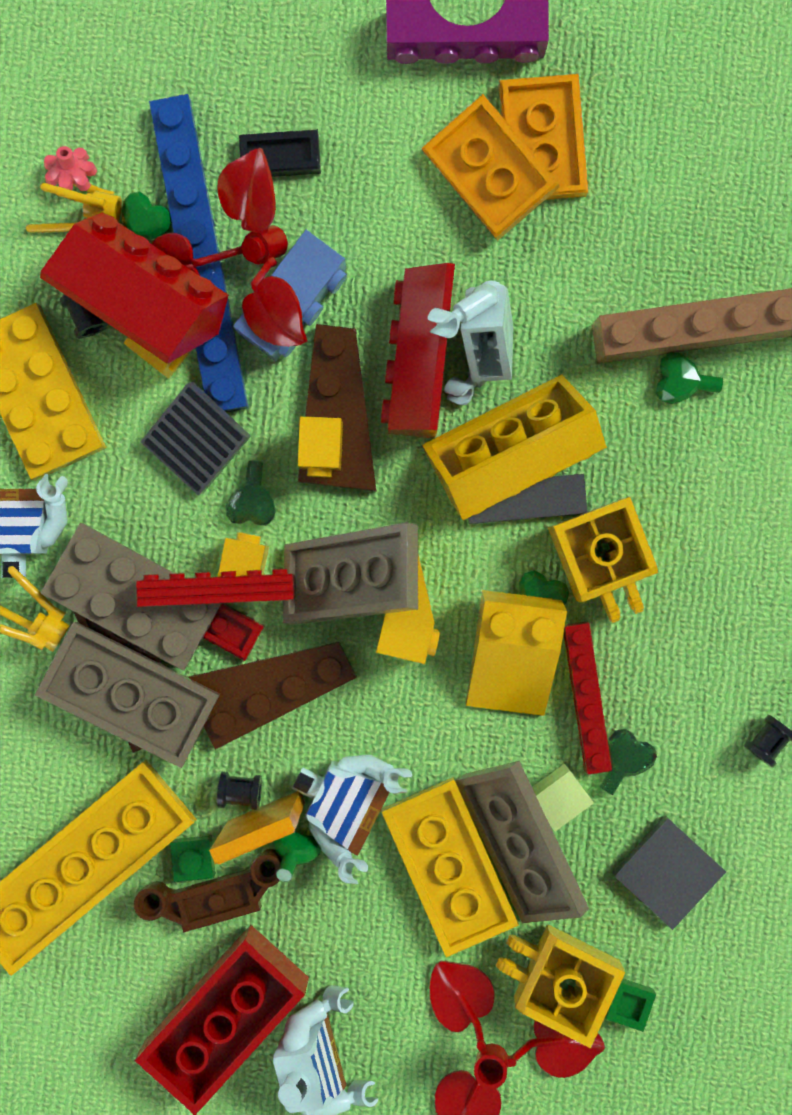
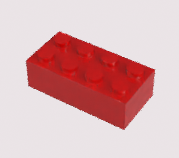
[134,925,309,1115]

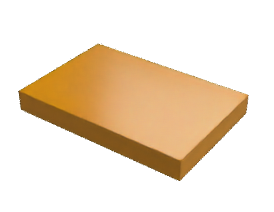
[498,74,588,200]
[422,94,560,241]
[209,791,305,865]

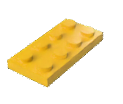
[0,303,106,481]
[381,777,519,958]

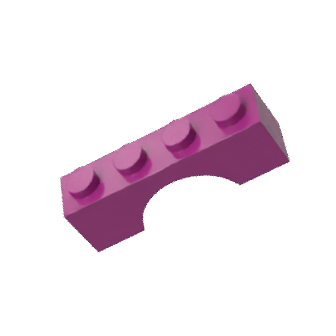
[386,0,549,64]

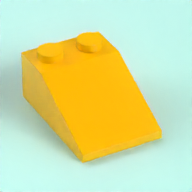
[376,554,440,664]
[466,590,567,716]

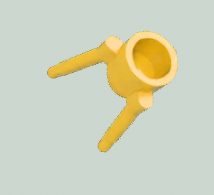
[26,170,122,233]
[0,566,70,652]

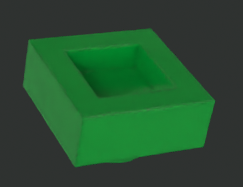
[170,835,216,882]
[605,978,656,1032]

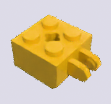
[547,497,658,623]
[495,924,625,1048]

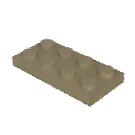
[41,522,222,671]
[283,522,418,625]
[35,622,220,768]
[455,761,589,923]

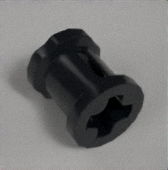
[60,294,109,339]
[743,715,792,768]
[217,771,262,810]

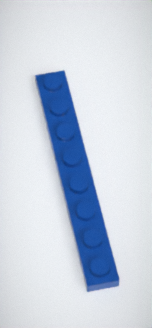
[149,94,249,412]

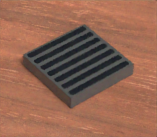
[141,382,251,496]

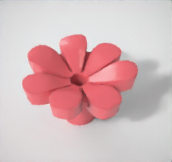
[44,146,97,191]

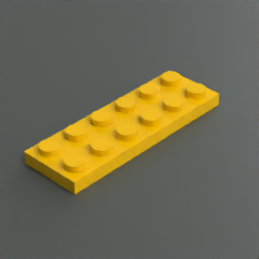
[0,759,197,976]

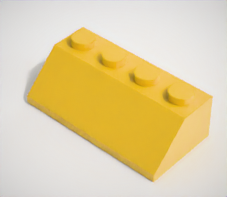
[422,374,607,520]

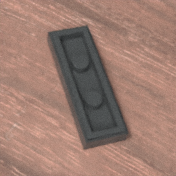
[468,474,588,524]

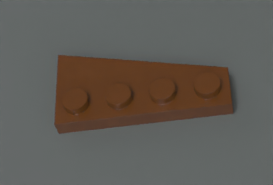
[186,642,357,750]

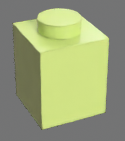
[532,764,594,832]

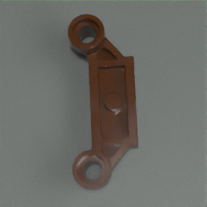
[134,849,281,933]

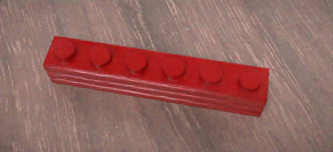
[136,569,294,607]
[563,622,612,775]

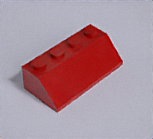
[40,212,229,364]
[381,263,455,439]

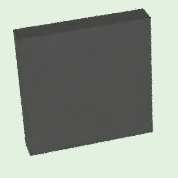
[612,816,726,930]

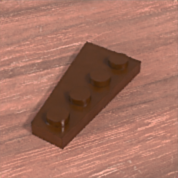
[298,324,377,492]

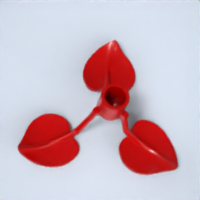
[151,148,308,347]
[429,961,605,1115]

